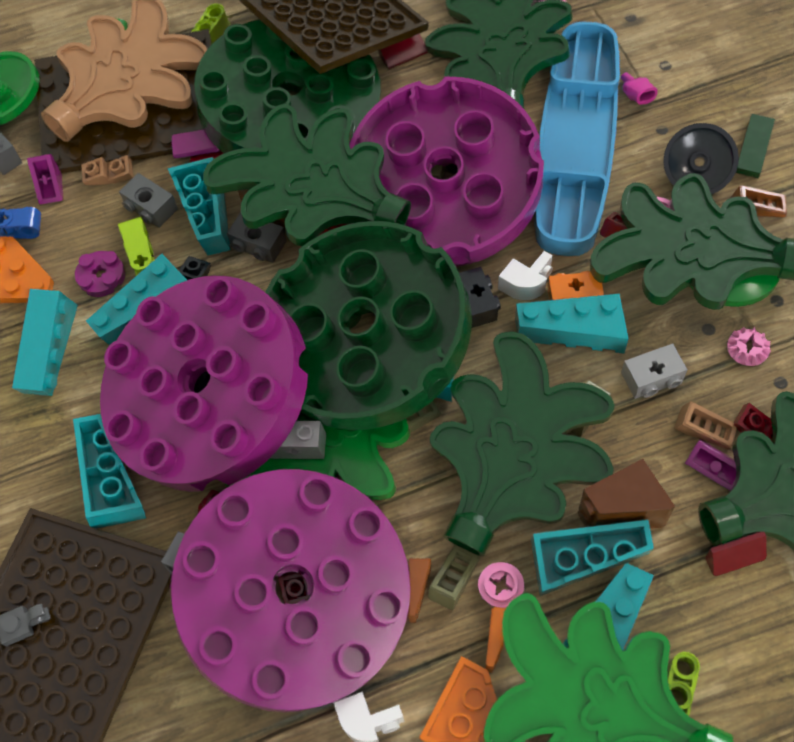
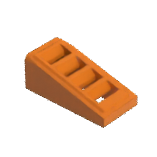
[485,607,506,673]

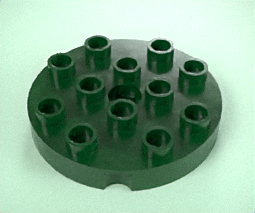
[195,19,381,153]
[265,221,472,430]

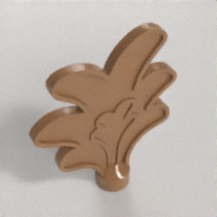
[41,0,207,142]

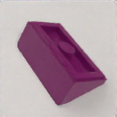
[171,130,219,159]
[685,439,736,491]

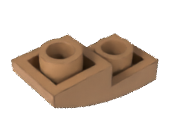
[82,155,133,185]

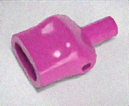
[621,72,658,105]

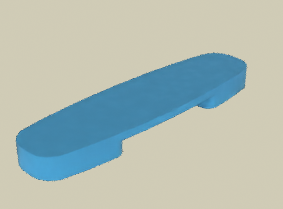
[534,22,620,256]

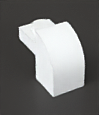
[498,251,553,300]
[334,692,404,742]

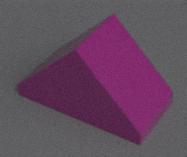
[27,154,63,205]

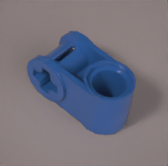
[0,207,41,239]

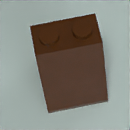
[578,459,675,529]

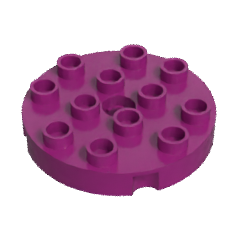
[349,77,544,267]
[100,276,308,492]
[171,469,410,712]

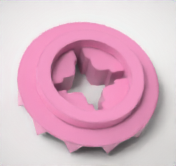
[727,327,771,366]
[478,562,524,608]

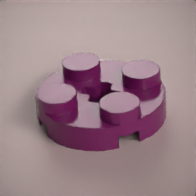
[75,251,126,297]

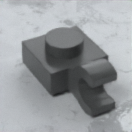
[0,604,51,646]

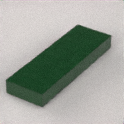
[736,114,775,178]

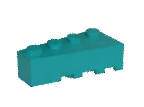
[168,157,231,256]
[86,254,187,345]
[12,289,78,396]
[515,294,629,354]
[73,414,146,529]
[531,520,654,596]
[563,563,654,650]

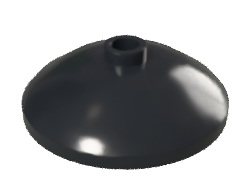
[663,123,739,195]

